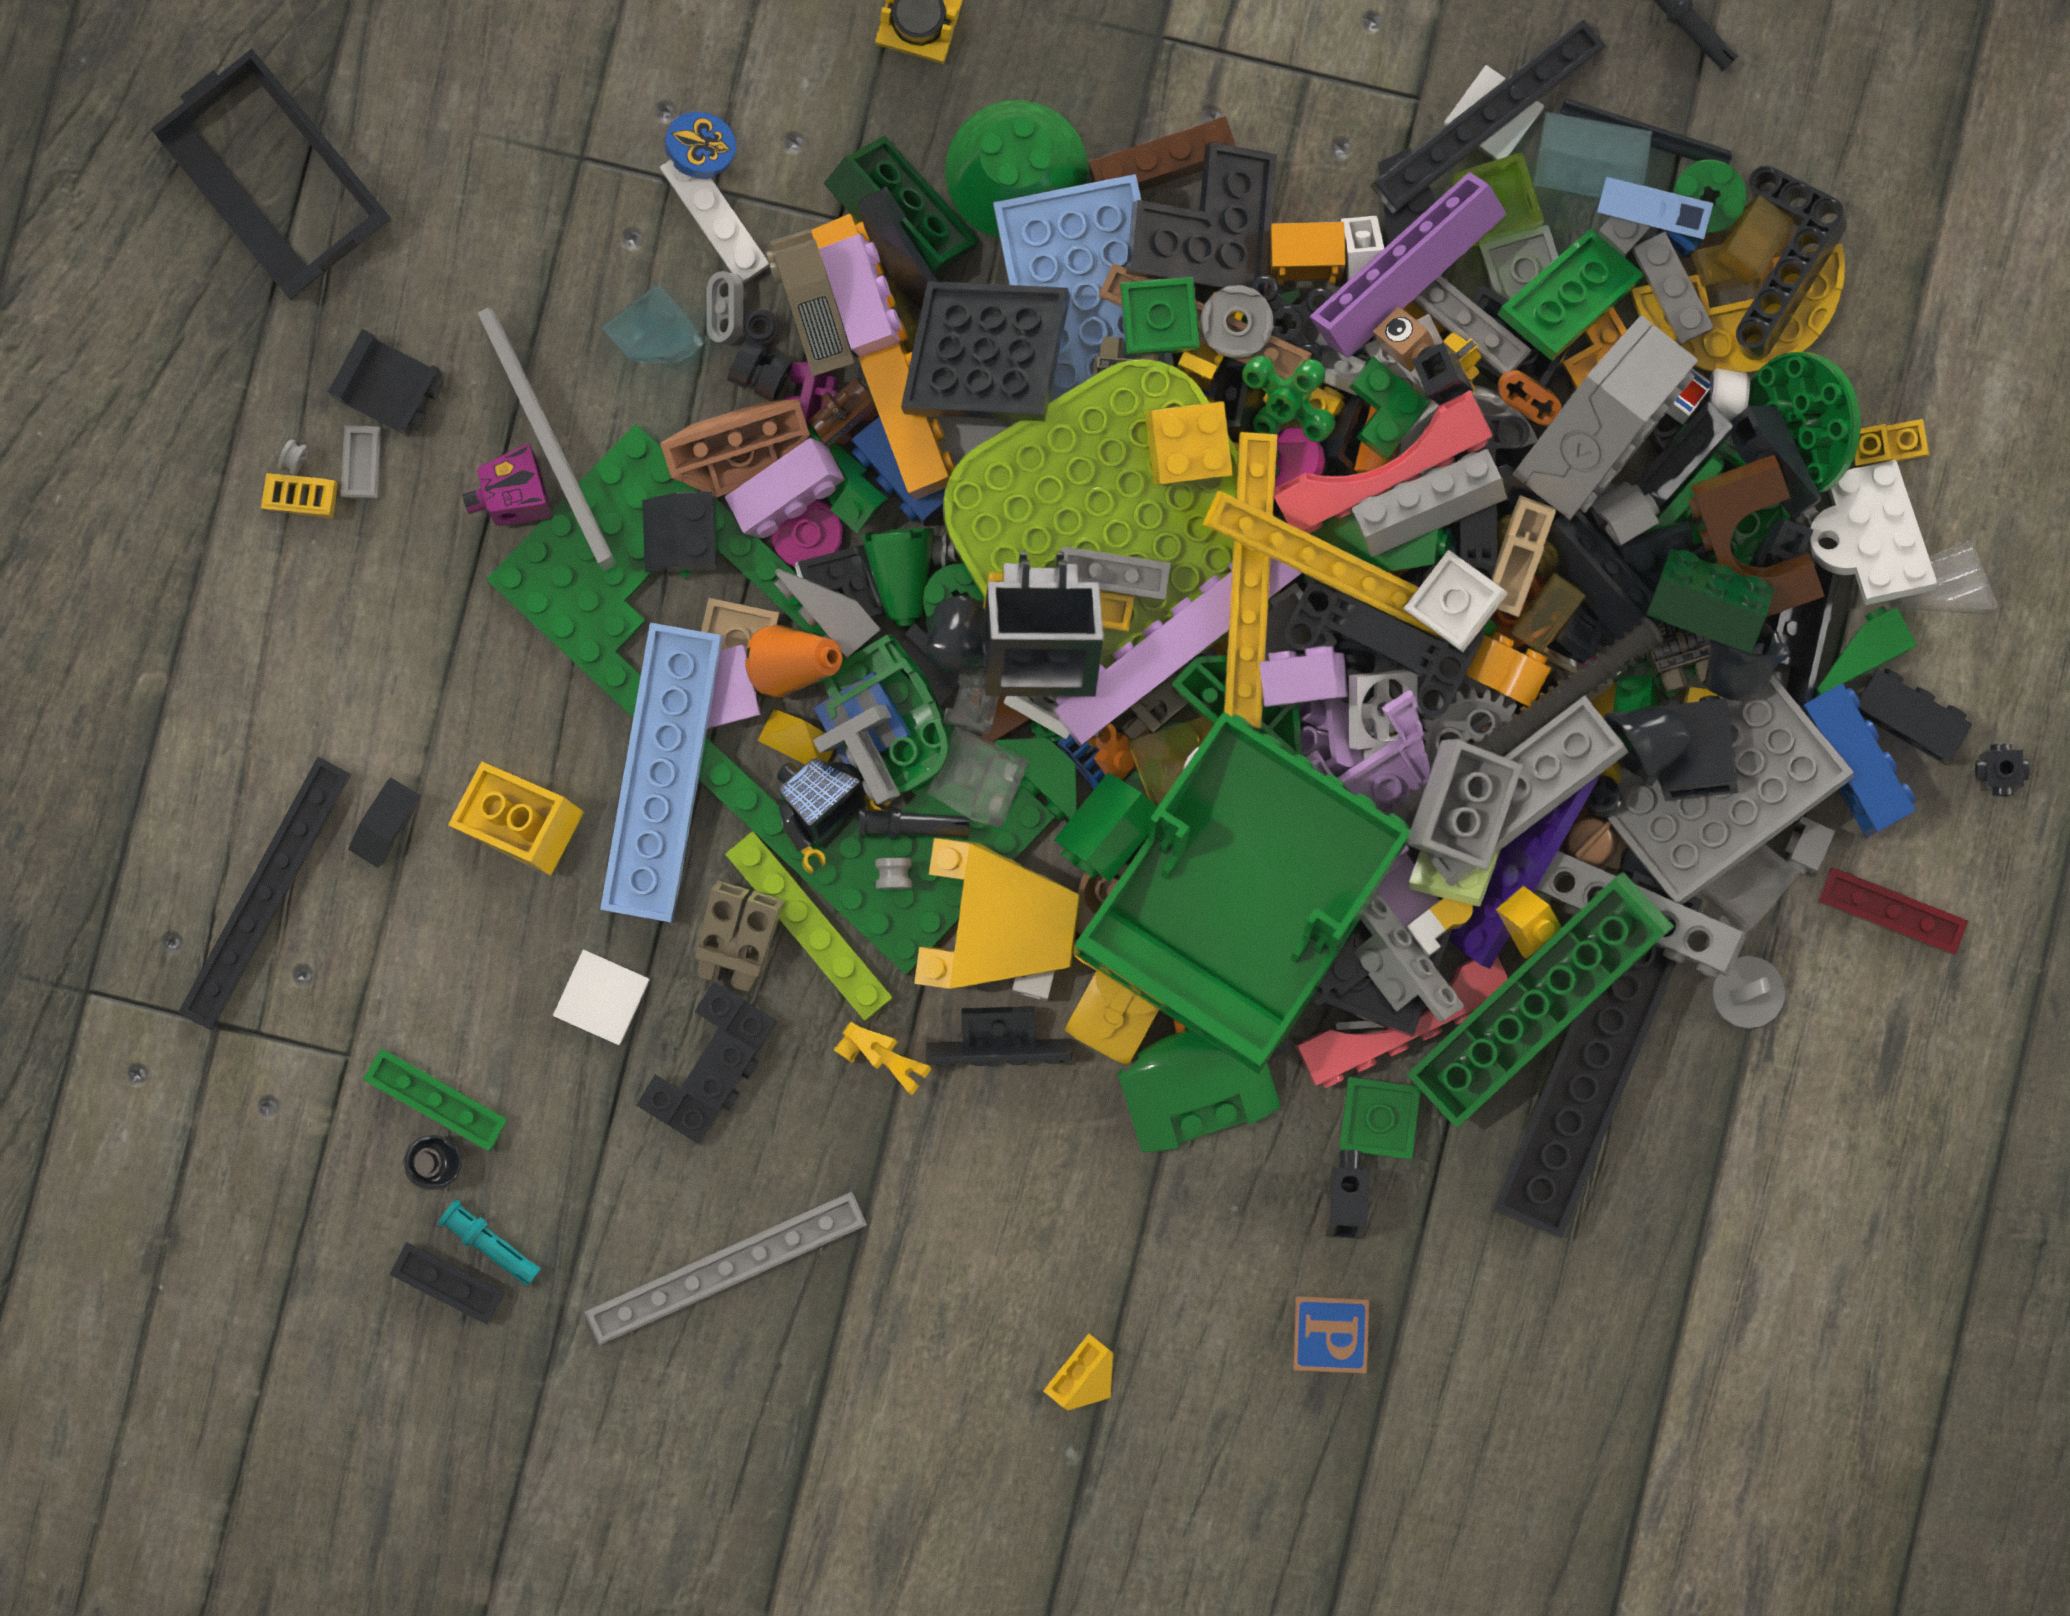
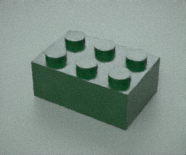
[1647,549,1775,654]

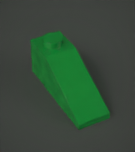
[1814,606,1917,698]

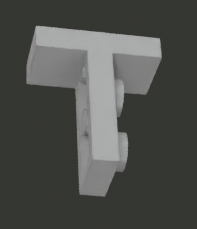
[813,705,901,805]

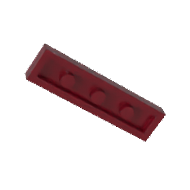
[1817,867,1968,955]

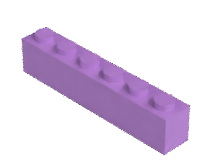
[1310,172,1507,359]

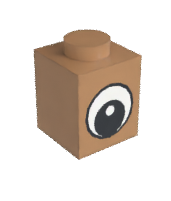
[1373,306,1435,373]

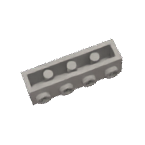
[1351,449,1507,557]

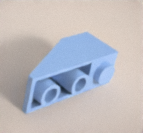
[1597,177,1713,239]

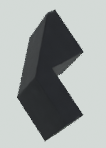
[348,777,421,868]

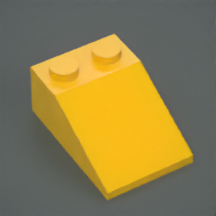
[448,761,584,876]

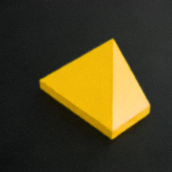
[757,709,835,765]
[1043,1334,1113,1411]

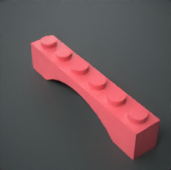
[1274,390,1492,534]
[1294,956,1508,1088]

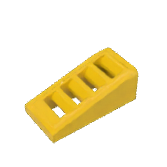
[261,473,339,519]

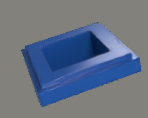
[1663,230,1704,258]

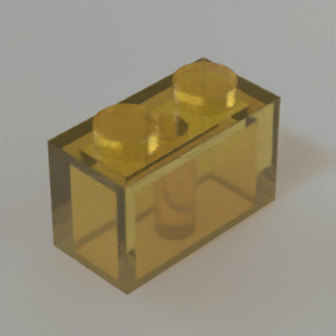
[1712,195,1794,286]

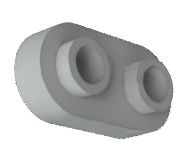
[706,271,743,344]

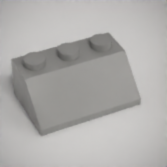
[1407,739,1523,870]

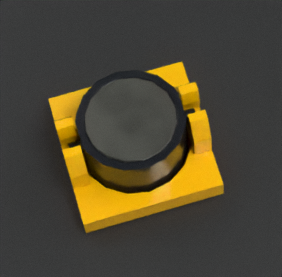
[875,0,963,64]

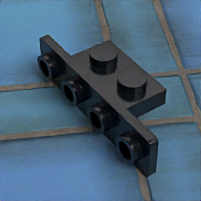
[1763,564,1840,705]
[926,1006,1073,1067]

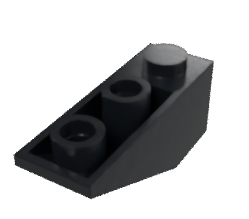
[1730,406,1822,518]

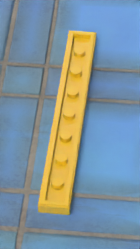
[1224,432,1277,729]
[1202,491,1445,641]

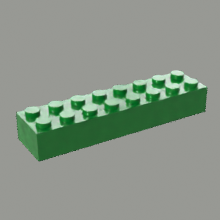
[1406,873,1674,1129]

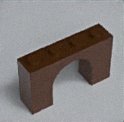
[1688,455,1824,617]

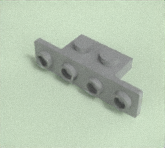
[1354,892,1464,1022]

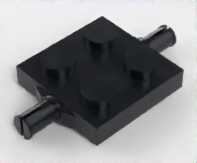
[1618,521,1715,593]

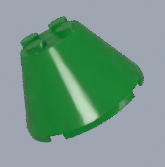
[945,100,1088,238]

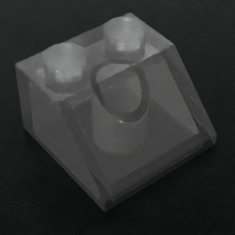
[928,727,1029,828]

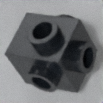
[1975,744,2030,797]

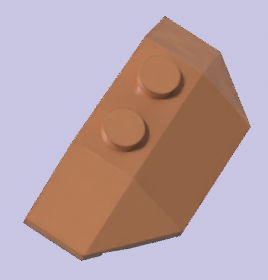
[660,399,810,497]

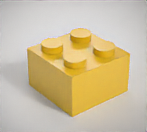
[1145,402,1233,484]

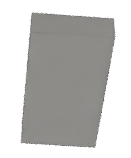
[341,425,382,500]

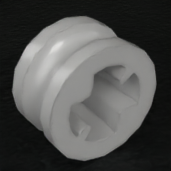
[277,439,308,476]

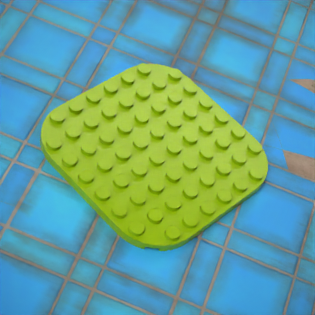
[943,359,1281,699]

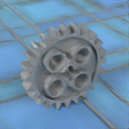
[1422,687,1533,770]

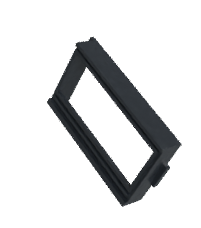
[151,48,391,301]

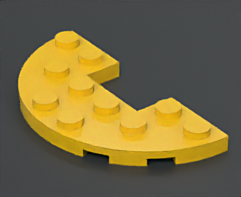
[1630,243,1845,374]

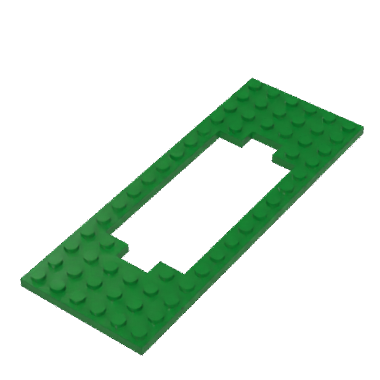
[486,424,1055,975]

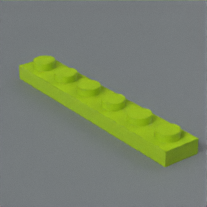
[725,831,893,1021]

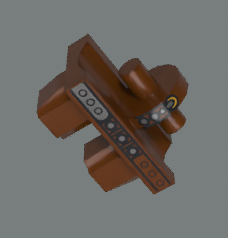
[808,378,878,448]

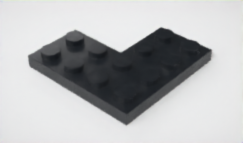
[1126,142,1277,295]

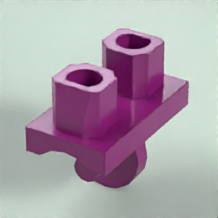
[784,362,839,427]

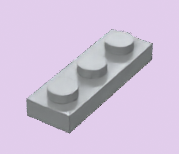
[1632,232,1714,345]
[1060,546,1171,600]

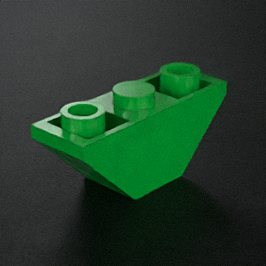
[992,738,1077,822]

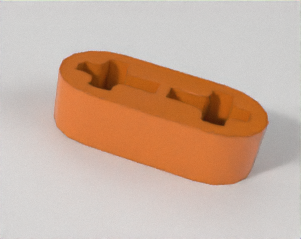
[1498,370,1562,425]

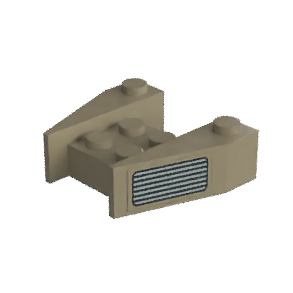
[766,228,854,376]

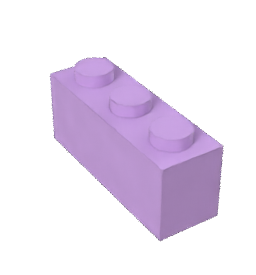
[819,234,902,357]
[725,438,845,538]

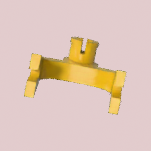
[833,1021,932,1095]

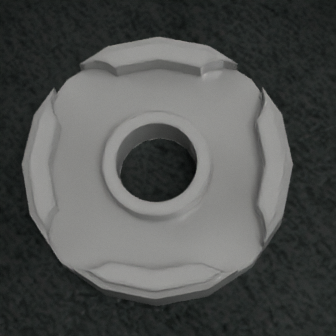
[1201,285,1273,359]

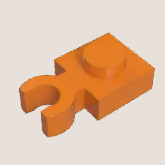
[1087,723,1141,781]

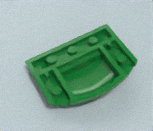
[1117,1029,1280,1152]

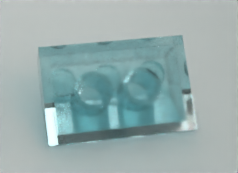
[1532,112,1652,198]

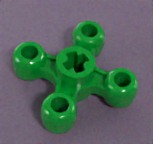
[1242,356,1335,443]

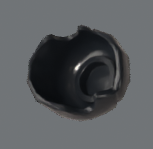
[403,1135,462,1190]

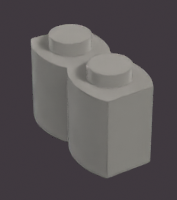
[1589,481,1660,546]

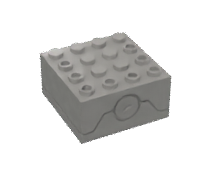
[1512,315,1698,520]

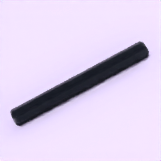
[1559,99,1733,165]

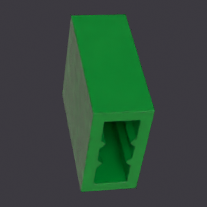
[1054,772,1158,882]

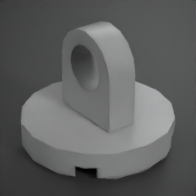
[1711,956,1785,1029]

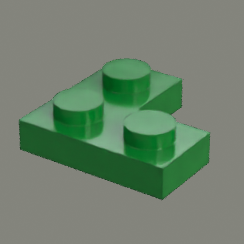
[1349,357,1429,460]

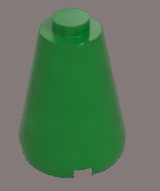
[862,528,935,626]

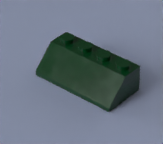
[823,136,980,279]

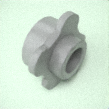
[932,532,959,567]

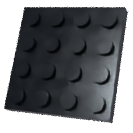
[901,281,1070,422]

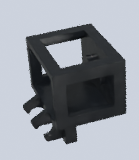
[981,551,1103,697]

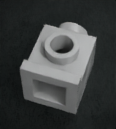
[1784,816,1835,876]

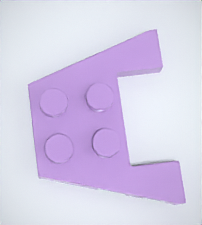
[1306,690,1431,819]

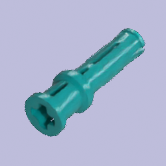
[437,1198,541,1287]

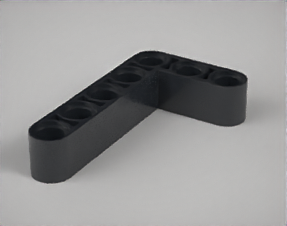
[1736,165,1847,360]

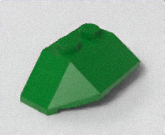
[1171,655,1303,756]

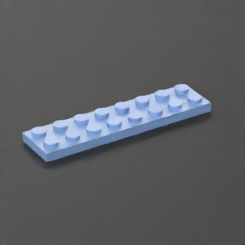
[600,623,723,922]

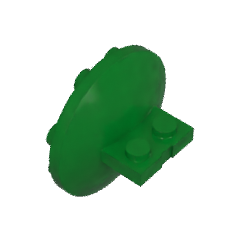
[1748,352,1861,494]

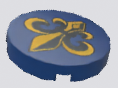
[664,111,736,179]

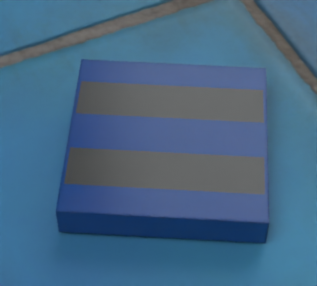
[814,672,912,764]

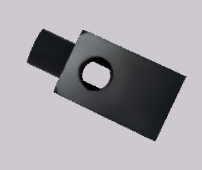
[1326,1150,1369,1239]

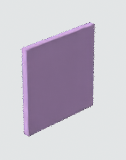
[707,644,761,729]

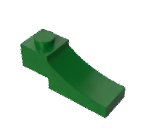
[807,425,888,533]

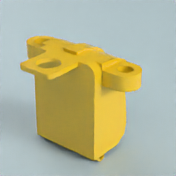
[1065,955,1159,1066]

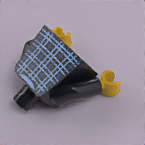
[777,758,890,874]

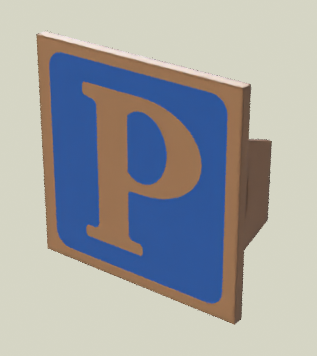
[1293,1297,1369,1374]

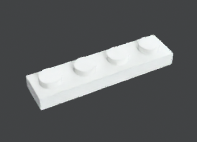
[660,160,770,285]

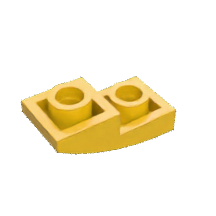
[1854,419,1930,467]

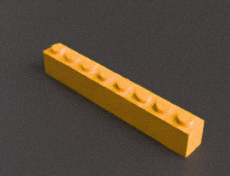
[811,214,956,500]

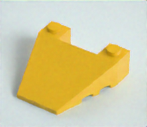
[914,838,1081,989]

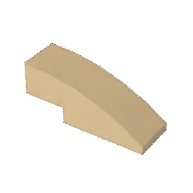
[1491,496,1556,617]

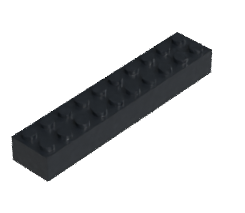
[1490,871,1703,1239]

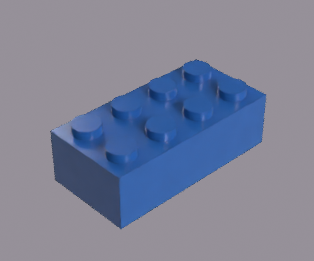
[1800,683,1916,839]

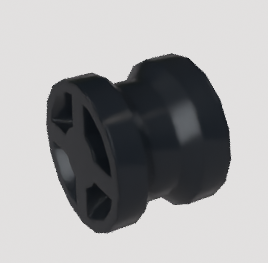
[1586,775,1622,819]

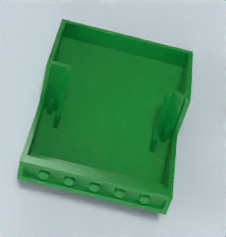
[1074,712,1412,1074]

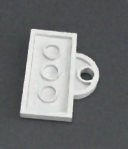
[1808,460,1937,605]

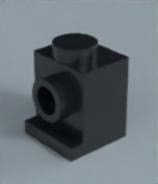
[1412,342,1473,406]

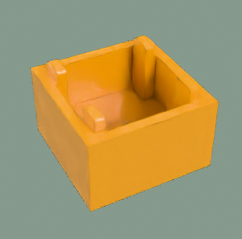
[1269,222,1345,286]

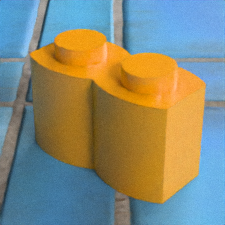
[1465,632,1551,707]

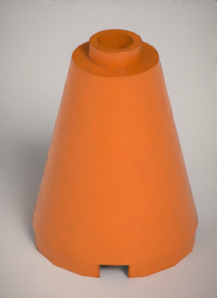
[745,625,842,697]

